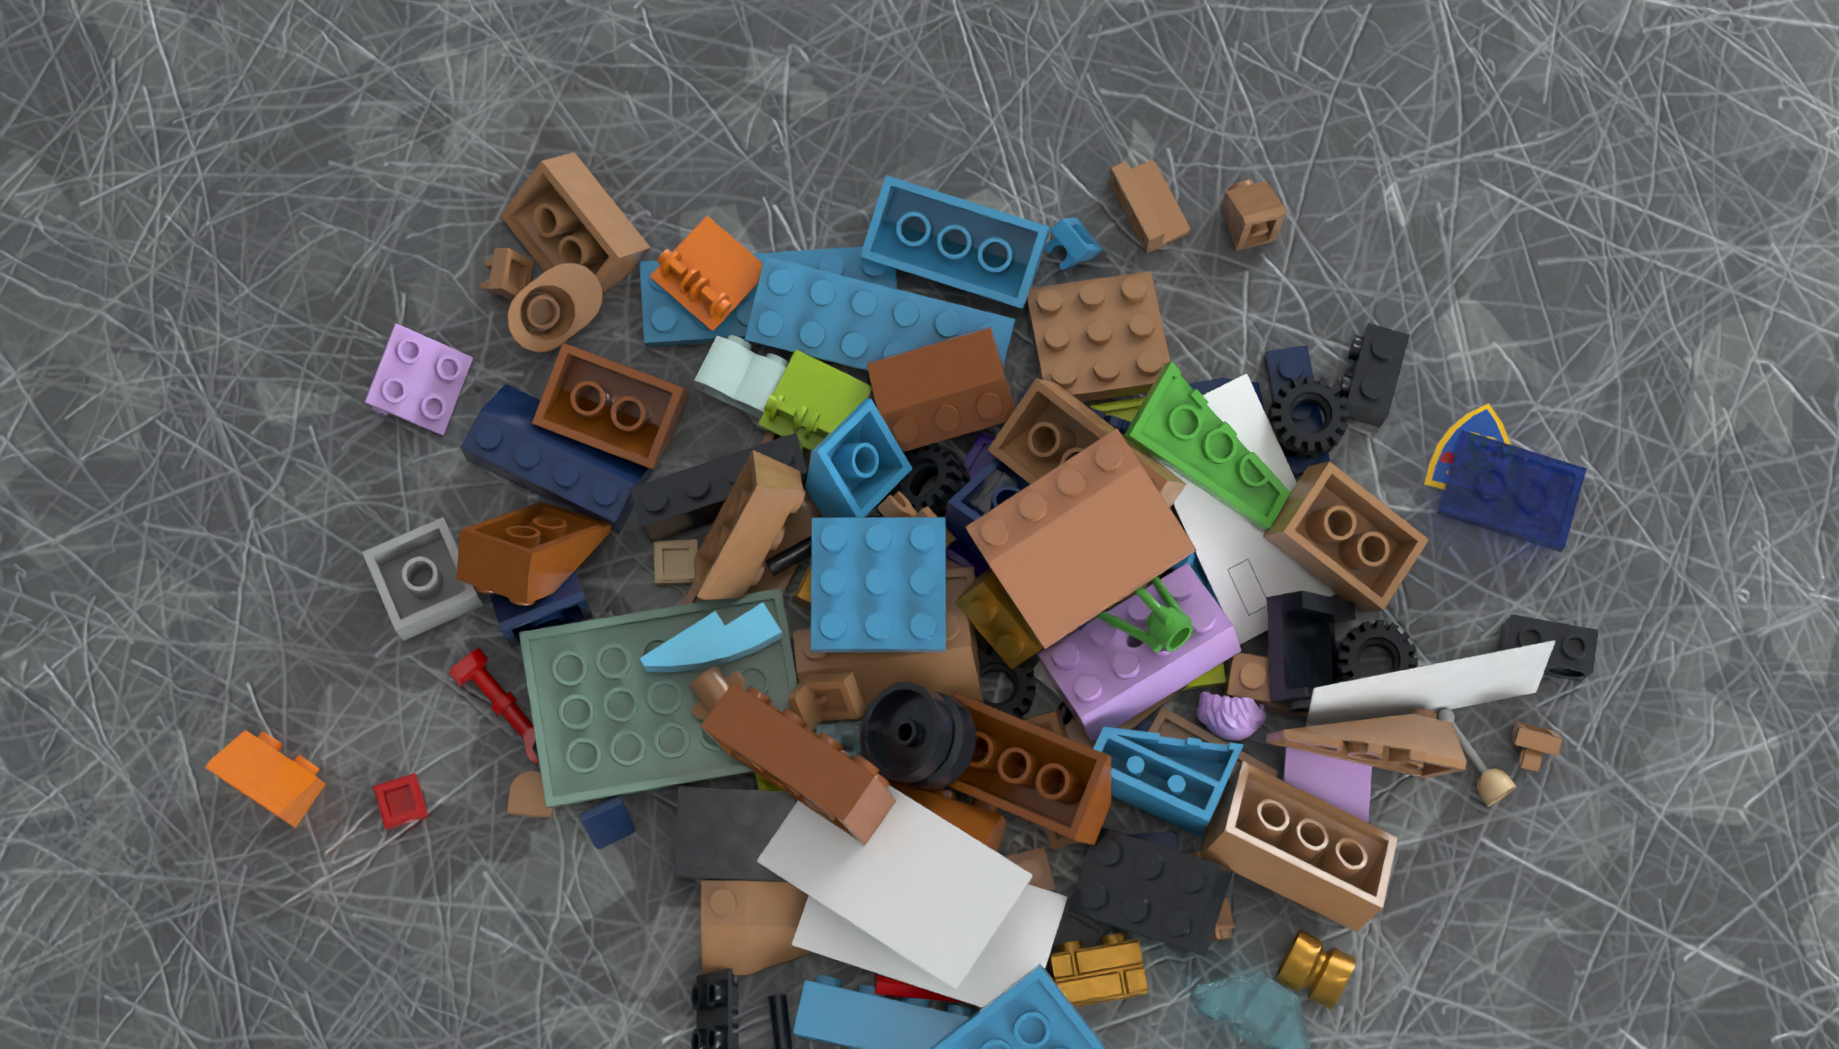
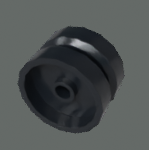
[860,682,976,790]

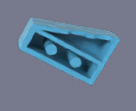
[1093,726,1244,837]

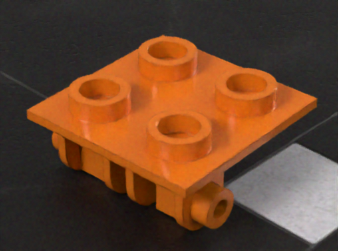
[649,216,763,332]

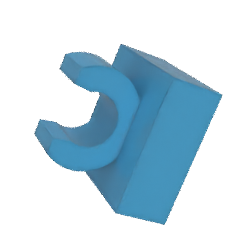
[1045,217,1103,270]

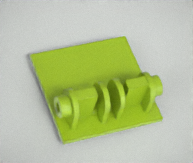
[758,350,872,452]

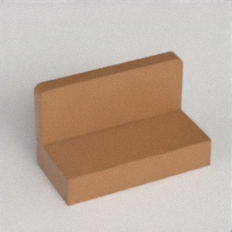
[1108,160,1190,254]

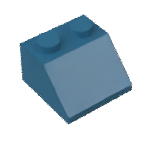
[805,399,913,518]

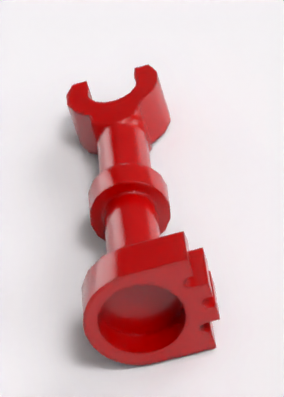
[448,648,539,765]

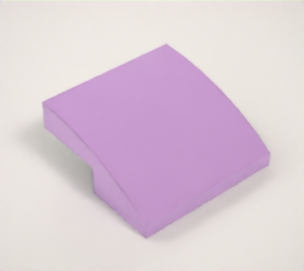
[1283,747,1372,823]

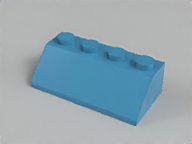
[860,175,1051,309]

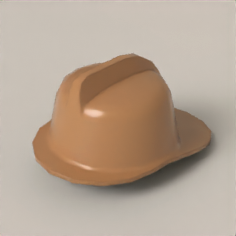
[507,263,603,352]

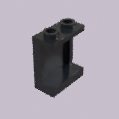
[1267,590,1356,712]

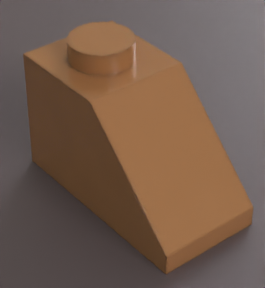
[1221,180,1286,251]
[1223,653,1309,718]

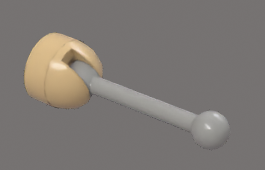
[1437,709,1517,807]

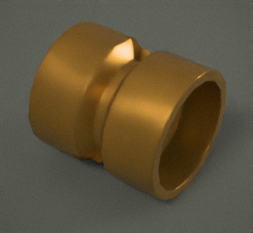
[1274,929,1357,1010]

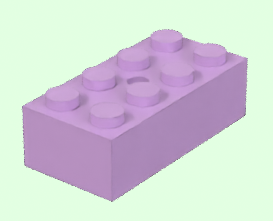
[1038,563,1241,743]

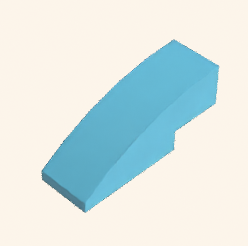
[639,602,782,672]

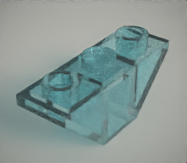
[1189,972,1311,1049]

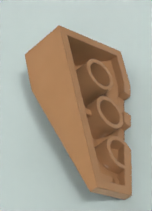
[700,881,814,976]

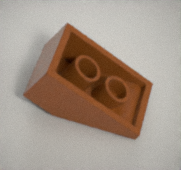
[456,502,611,606]

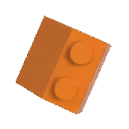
[205,730,326,828]

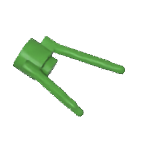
[1097,576,1193,653]

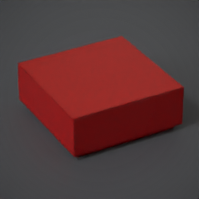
[373,773,429,830]

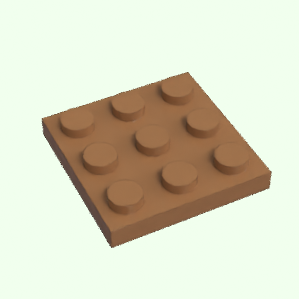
[1026,271,1171,402]

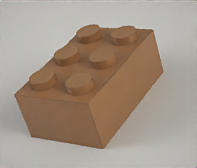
[1263,461,1429,613]

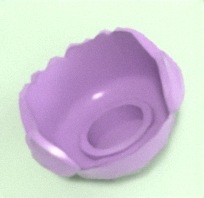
[1196,691,1266,741]

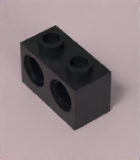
[1498,615,1599,682]

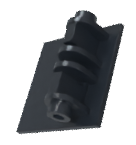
[691,968,739,1049]

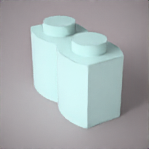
[694,335,789,420]

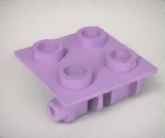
[364,323,473,436]

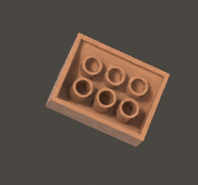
[965,428,1197,649]

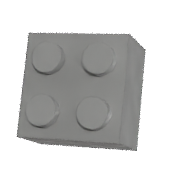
[362,517,484,641]

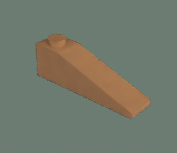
[1266,709,1467,779]

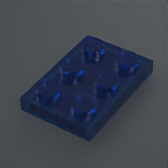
[1436,430,1587,552]

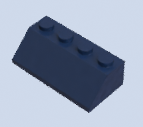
[460,384,653,534]

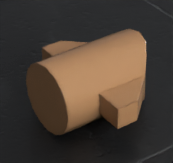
[689,665,745,720]

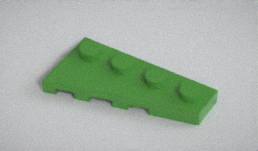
[1123,361,1291,530]

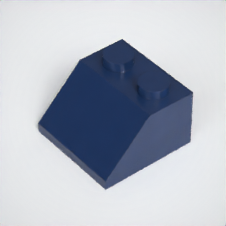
[489,570,593,648]

